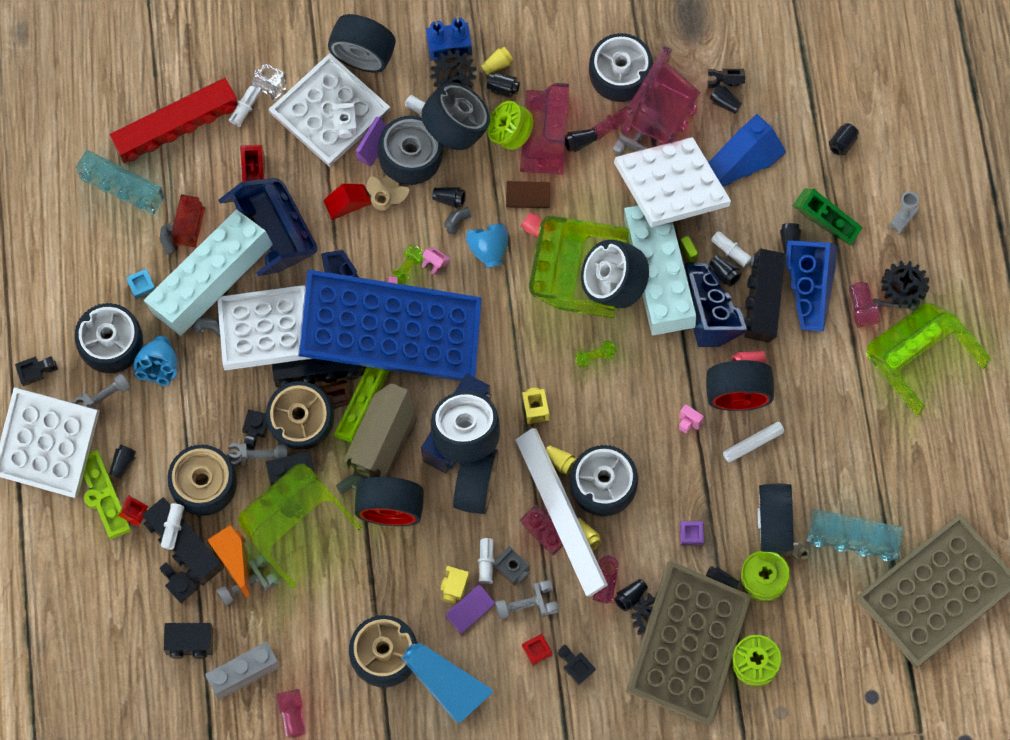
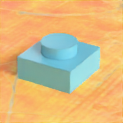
[126,269,155,299]

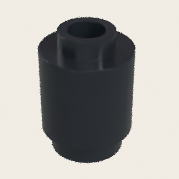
[487,72,520,98]
[829,123,859,155]

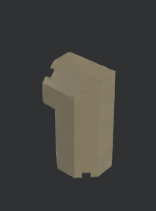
[343,383,417,478]

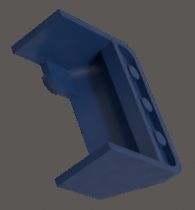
[219,178,317,276]

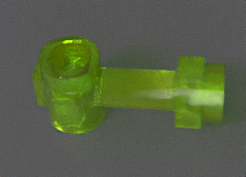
[392,245,424,284]
[574,341,617,367]

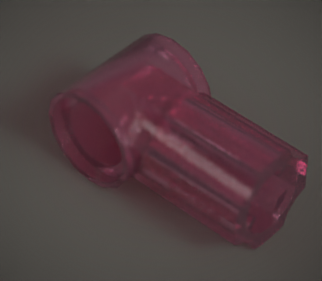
[849,282,880,328]
[593,555,619,604]
[276,689,306,738]

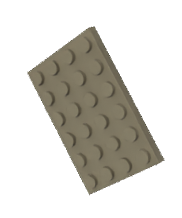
[856,514,1010,669]
[626,561,751,726]

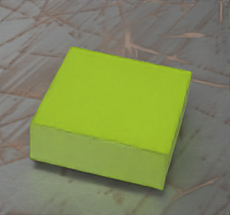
[680,236,698,263]

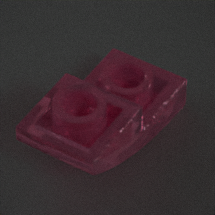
[520,505,563,555]

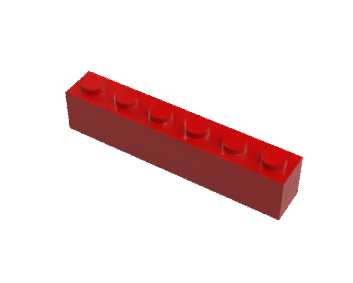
[109,78,238,163]

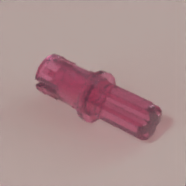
[592,106,633,139]

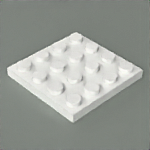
[269,53,391,167]
[614,137,731,228]
[217,285,312,371]
[0,388,100,498]

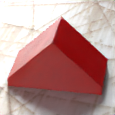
[240,145,265,182]
[323,183,371,220]

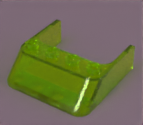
[529,216,629,318]
[866,303,991,417]
[238,464,362,588]

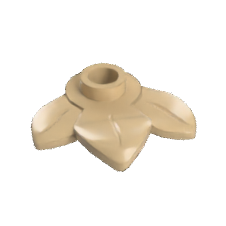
[366,175,410,211]

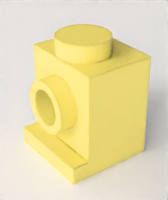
[522,388,549,425]
[441,566,469,604]

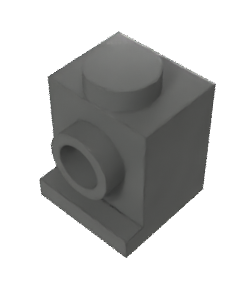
[494,546,530,586]

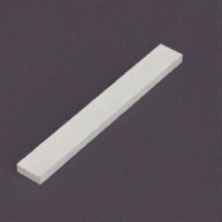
[515,428,608,597]

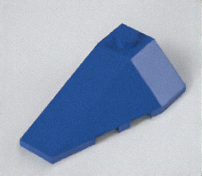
[708,114,786,187]
[786,241,837,331]

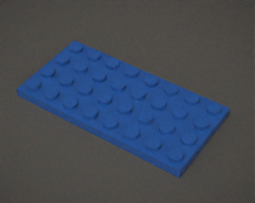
[298,269,482,381]

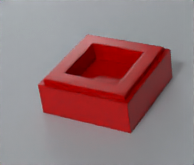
[118,495,148,527]
[522,634,553,666]

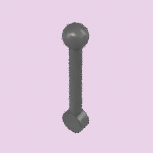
[871,298,918,311]

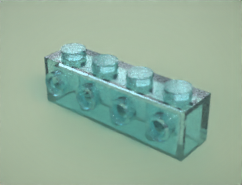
[76,150,165,215]
[807,509,904,561]

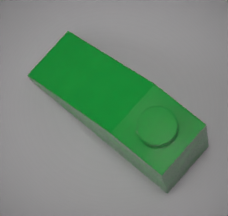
[792,188,863,245]

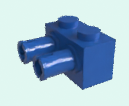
[426,18,472,61]

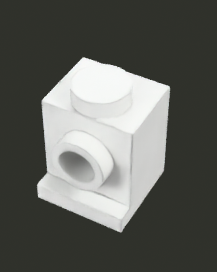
[332,103,357,138]

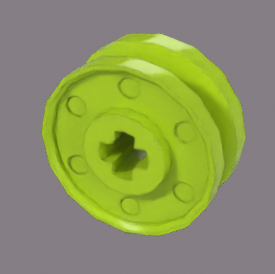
[487,101,534,150]
[741,550,790,601]
[732,635,781,687]

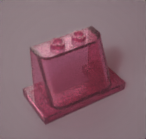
[620,46,701,144]
[520,83,569,175]

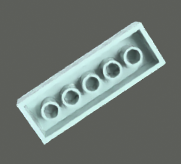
[624,205,696,336]
[144,209,273,336]

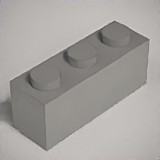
[205,642,280,700]

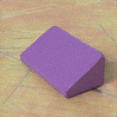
[356,116,387,166]
[445,584,495,634]

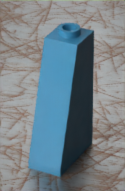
[401,643,493,723]

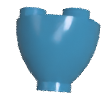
[465,223,508,268]
[133,336,178,386]

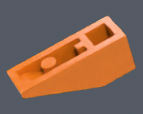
[208,525,250,598]

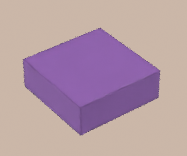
[680,521,704,545]

